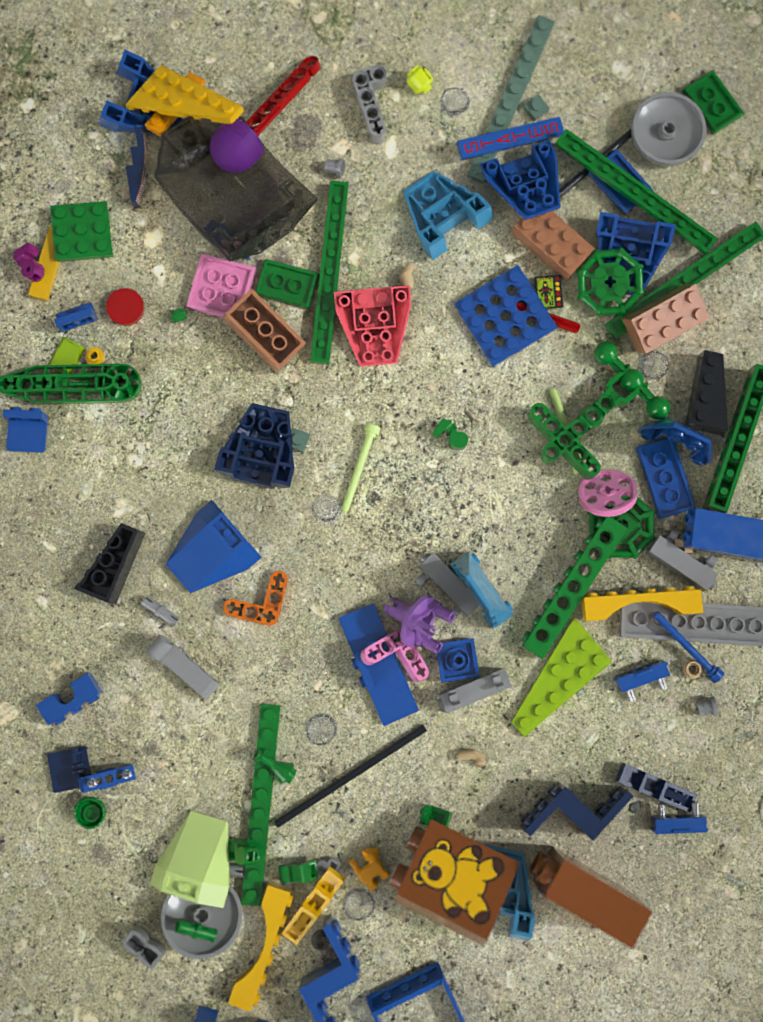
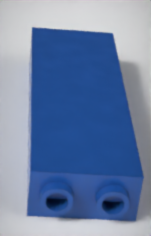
[682,508,763,561]

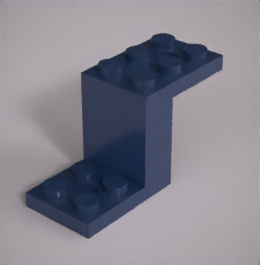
[519,782,634,841]

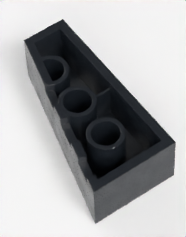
[685,350,728,435]
[74,523,146,605]

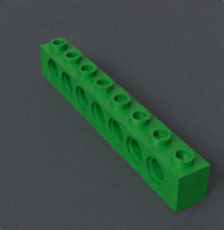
[703,364,763,513]
[521,517,627,659]

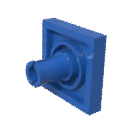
[437,638,480,683]

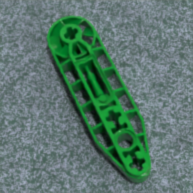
[0,364,142,405]

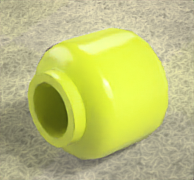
[406,65,434,94]

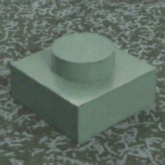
[523,94,549,121]
[291,428,310,453]

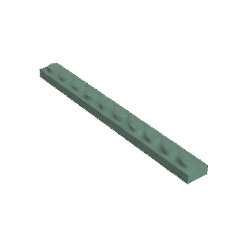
[467,15,555,184]

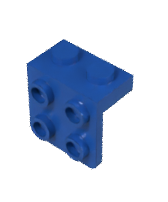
[3,407,48,453]

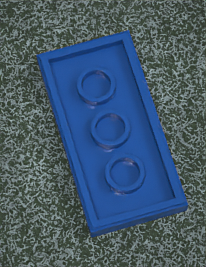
[635,438,696,520]

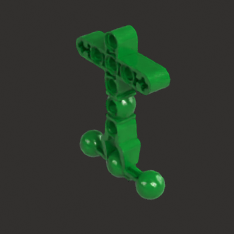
[528,341,670,480]

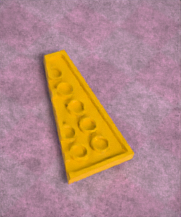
[125,65,244,124]

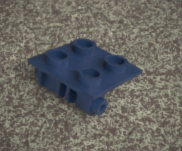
[47,746,91,793]

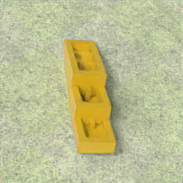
[281,866,345,945]

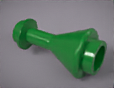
[253,749,297,784]

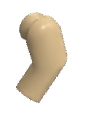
[400,262,415,290]
[457,749,486,767]

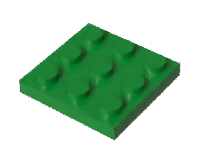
[50,201,113,262]

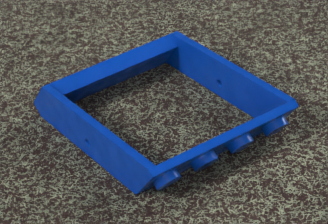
[366,961,466,1022]

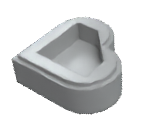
[317,857,341,877]

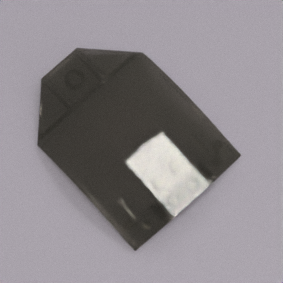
[154,116,318,262]

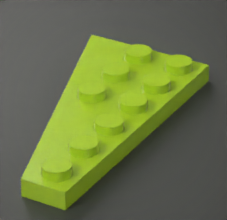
[511,617,612,737]

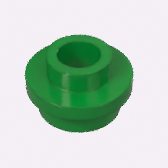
[169,308,188,323]

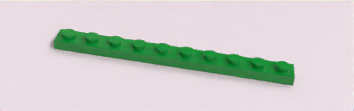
[554,129,718,255]
[310,180,349,365]
[604,221,763,340]
[241,704,281,906]

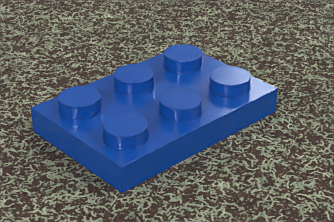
[588,150,653,216]

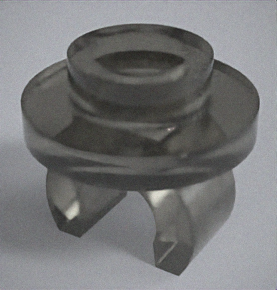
[311,929,331,951]

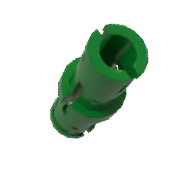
[175,919,218,942]

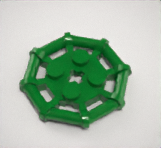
[576,247,645,317]
[587,492,656,559]

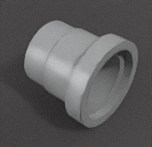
[325,158,345,178]
[697,697,718,716]

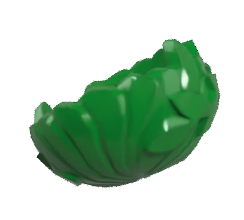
[74,796,106,829]

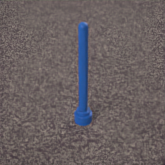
[653,612,724,683]

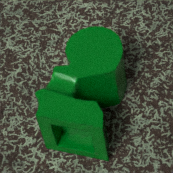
[431,418,468,451]
[229,839,260,865]
[278,859,318,883]

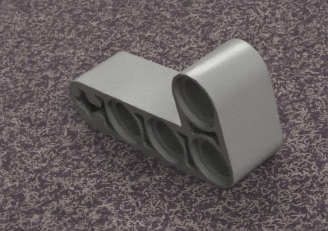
[352,65,386,145]
[146,635,220,699]

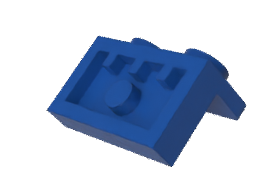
[54,303,98,333]

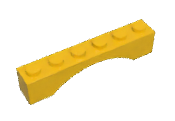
[581,586,703,622]
[228,881,294,1012]

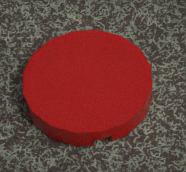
[106,288,144,326]

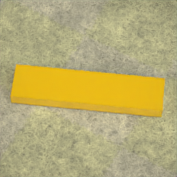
[28,225,60,301]

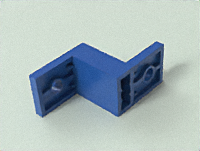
[299,915,361,1022]

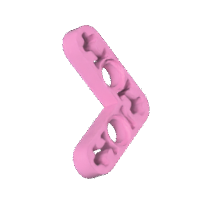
[361,629,429,682]

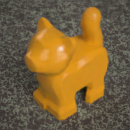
[348,847,390,891]

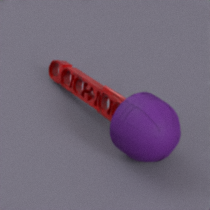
[210,56,321,173]

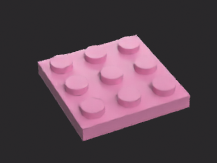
[186,254,256,318]

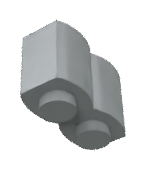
[122,925,166,969]

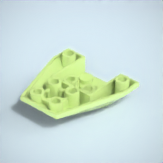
[150,811,229,908]

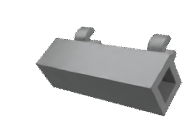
[645,529,718,592]
[415,552,480,617]
[437,668,512,714]

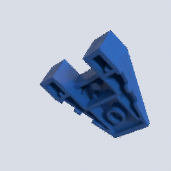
[98,50,183,133]

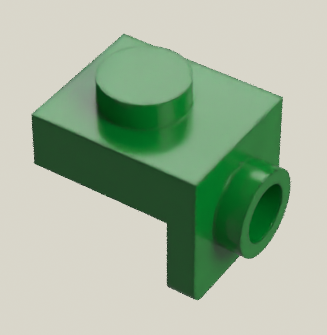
[419,804,453,827]

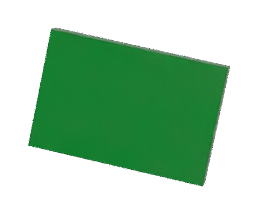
[682,70,745,135]
[255,259,319,310]

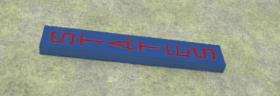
[456,116,564,161]

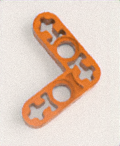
[223,571,288,626]

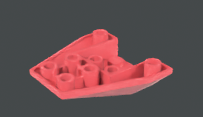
[334,285,411,367]

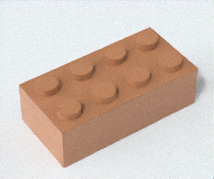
[511,211,595,282]
[622,283,710,354]
[223,288,306,373]

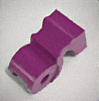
[13,242,44,282]

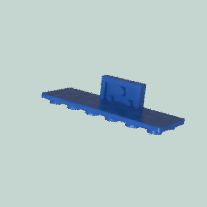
[339,604,419,726]

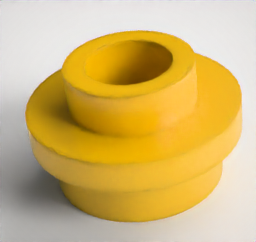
[85,347,105,364]

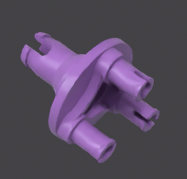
[384,595,456,654]

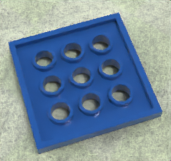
[454,265,558,367]

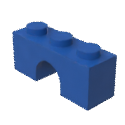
[36,673,103,726]

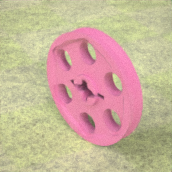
[578,469,637,517]

